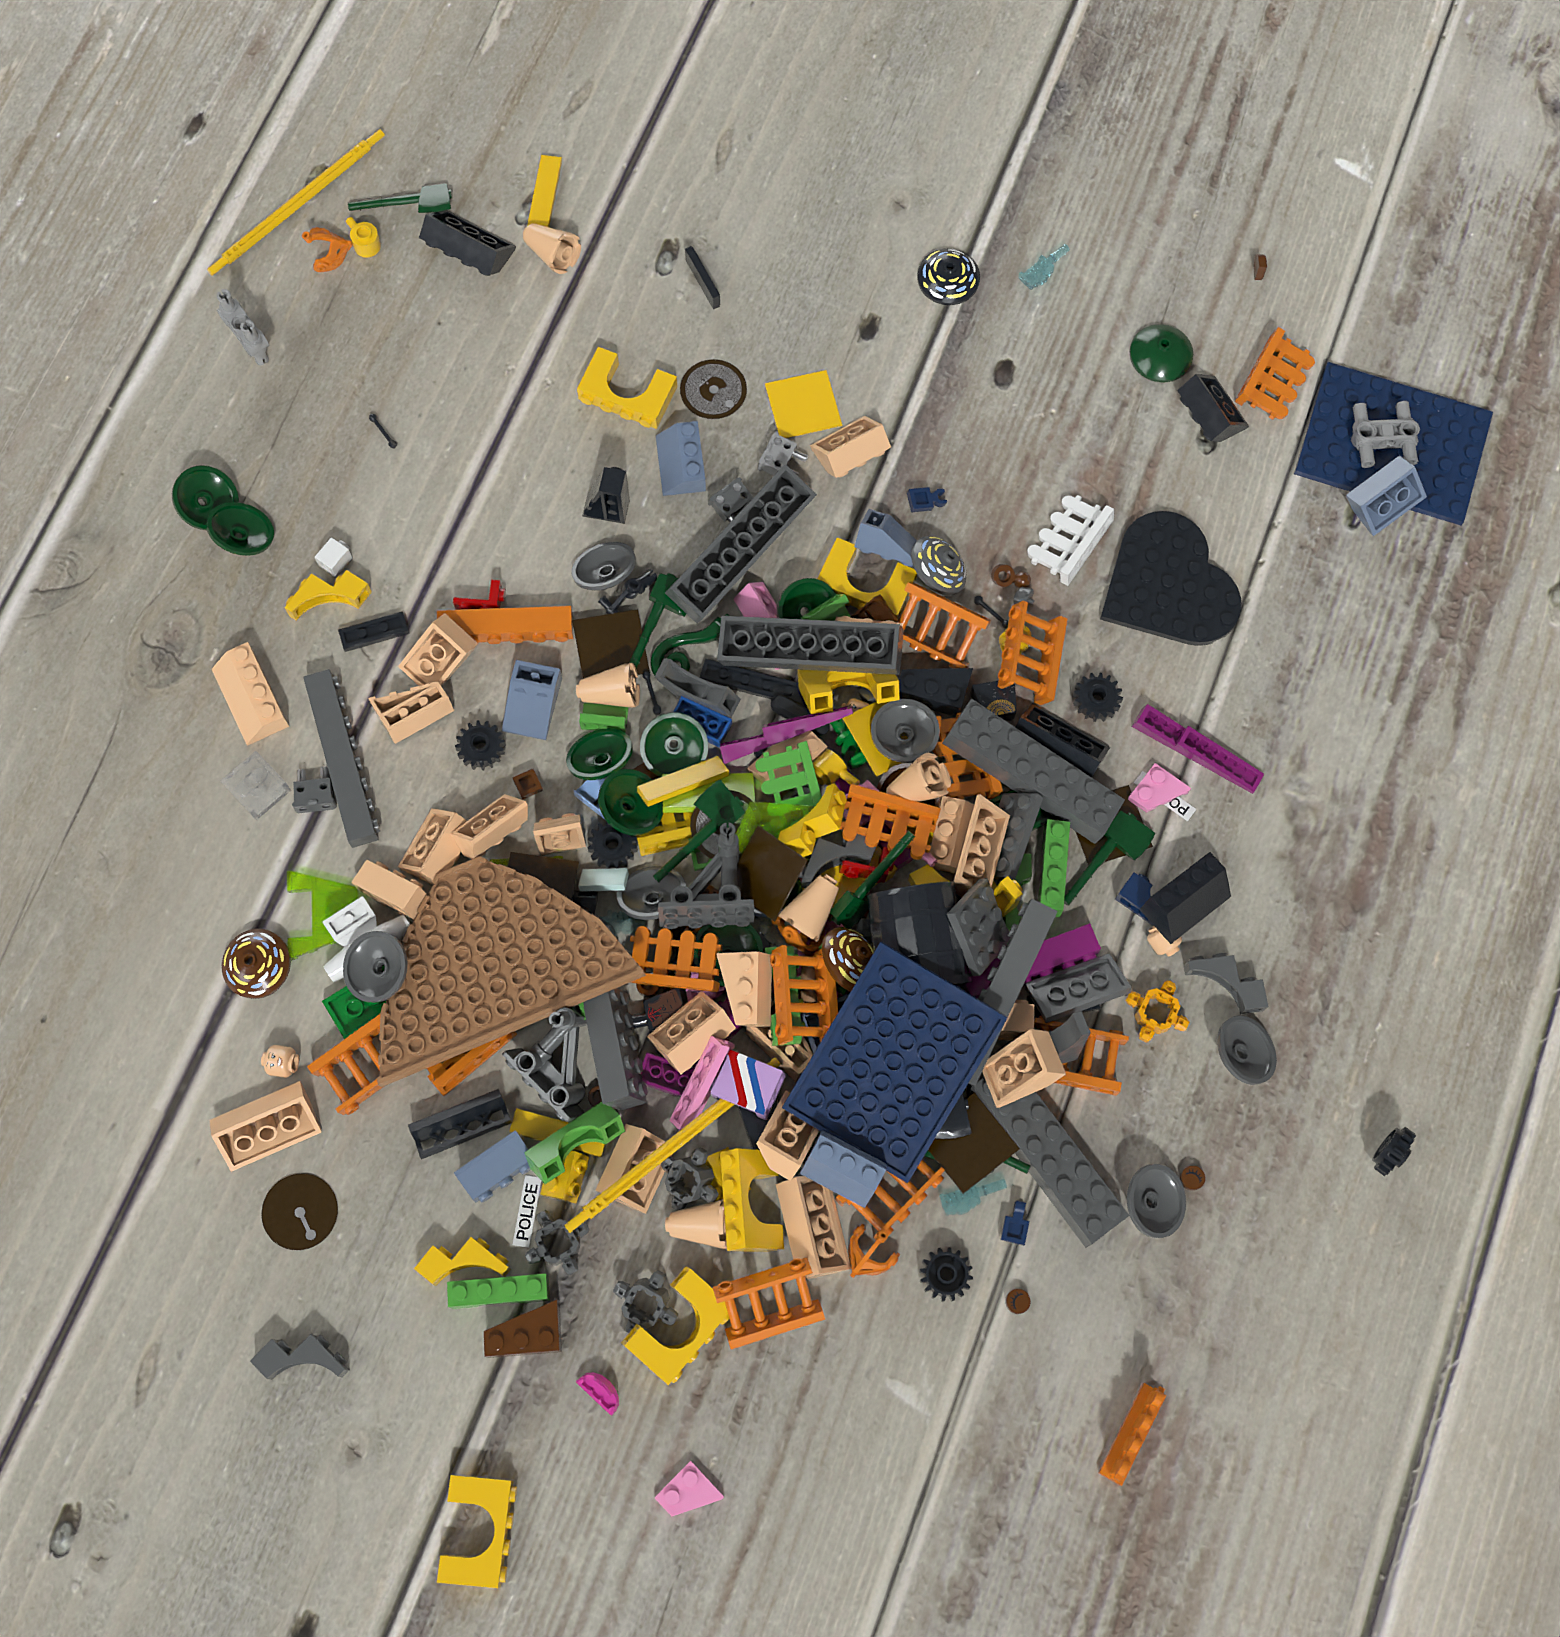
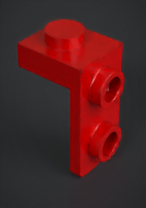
[453,579,506,610]
[839,847,895,883]

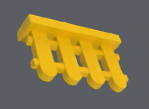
[636,812,693,856]

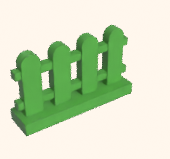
[755,741,822,839]

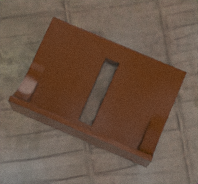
[850,594,898,622]

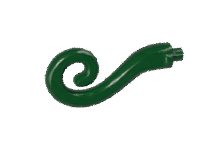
[650,613,730,676]

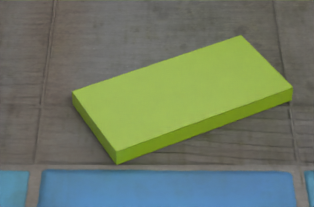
[662,773,755,813]

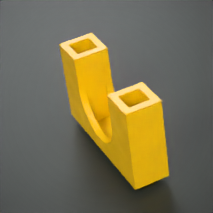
[577,347,677,429]
[817,537,917,623]
[798,669,899,714]
[720,1148,784,1252]
[621,1266,729,1385]
[437,1475,517,1588]

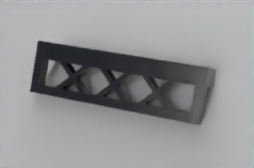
[408,1089,512,1160]

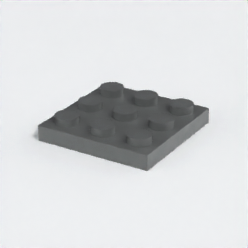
[947,878,1011,976]

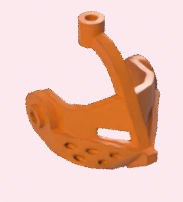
[302,227,353,272]
[772,916,825,957]
[848,1223,900,1278]

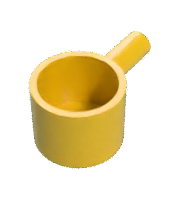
[346,217,381,258]
[813,749,860,786]

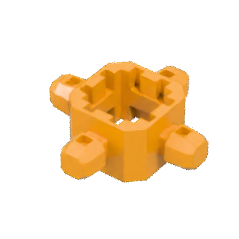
[1125,980,1190,1043]

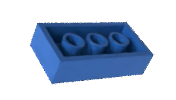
[673,696,732,748]

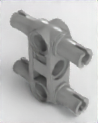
[217,289,270,366]
[1351,401,1420,468]

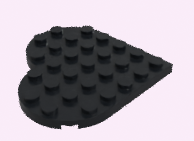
[1100,511,1242,646]

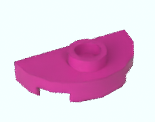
[576,1372,619,1416]

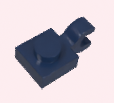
[1000,1201,1030,1246]

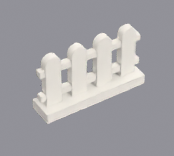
[1027,495,1114,586]

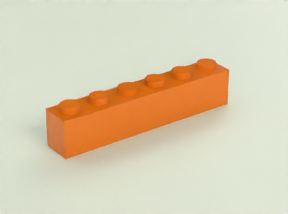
[437,606,573,644]

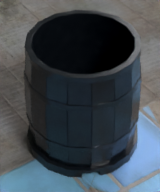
[867,881,972,985]

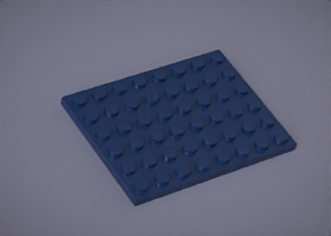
[1294,362,1493,526]
[782,942,1008,1183]

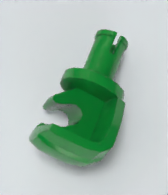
[830,718,868,770]

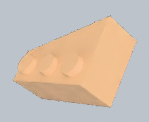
[368,681,454,744]
[351,860,428,921]
[716,952,772,1027]
[745,999,813,1082]

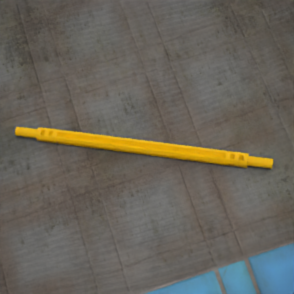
[207,129,385,276]
[564,1057,781,1233]

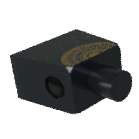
[970,680,1016,722]

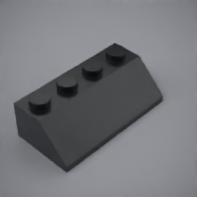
[419,210,516,276]
[1015,703,1110,778]
[1139,852,1231,944]

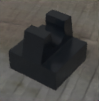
[572,891,598,914]

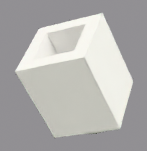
[315,537,352,578]

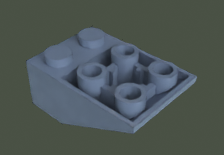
[854,509,917,567]
[502,660,562,740]

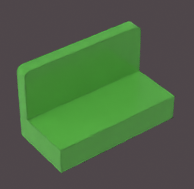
[801,594,850,621]
[579,703,628,733]

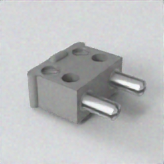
[758,432,808,477]

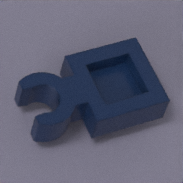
[907,487,947,513]

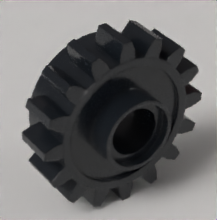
[1072,672,1123,722]
[455,720,506,771]
[587,821,638,869]
[1372,1127,1416,1177]
[919,1247,973,1302]

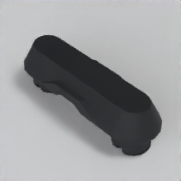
[770,695,830,736]

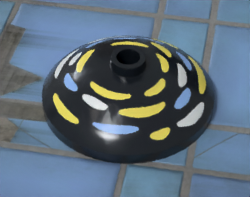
[917,248,980,305]

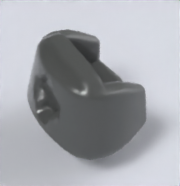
[1013,587,1035,604]

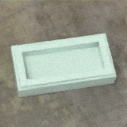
[578,868,629,891]

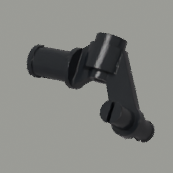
[598,569,657,614]

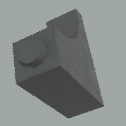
[1049,1011,1091,1064]

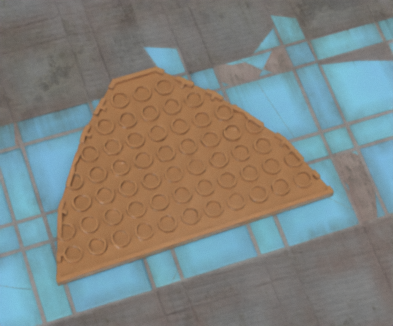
[377,857,646,1087]

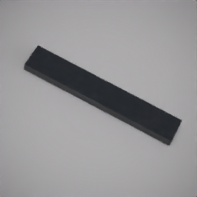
[699,658,835,706]

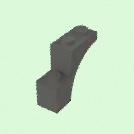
[654,658,741,718]
[799,834,876,888]
[1184,953,1269,1015]
[250,1334,349,1380]

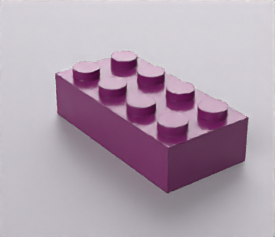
[641,1053,695,1097]

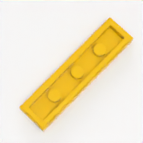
[527,155,562,227]
[637,756,729,807]
[509,1108,606,1158]

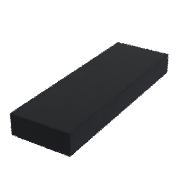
[685,246,720,310]
[338,611,410,652]

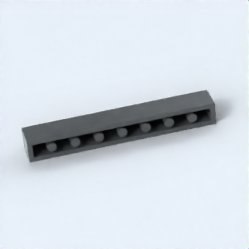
[303,669,381,848]
[968,899,1058,1086]

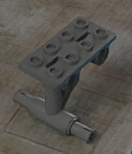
[658,823,754,929]
[502,1006,587,1122]

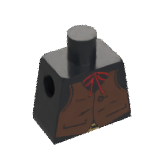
[632,988,683,1034]

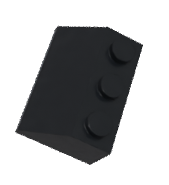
[1177,374,1249,442]

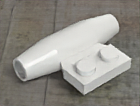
[323,896,410,982]

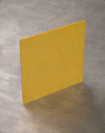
[765,370,843,438]
[843,702,908,777]

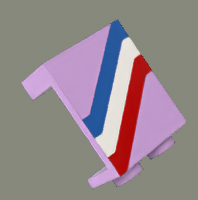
[710,1050,786,1120]

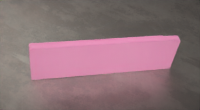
[734,582,779,670]
[669,1035,735,1131]

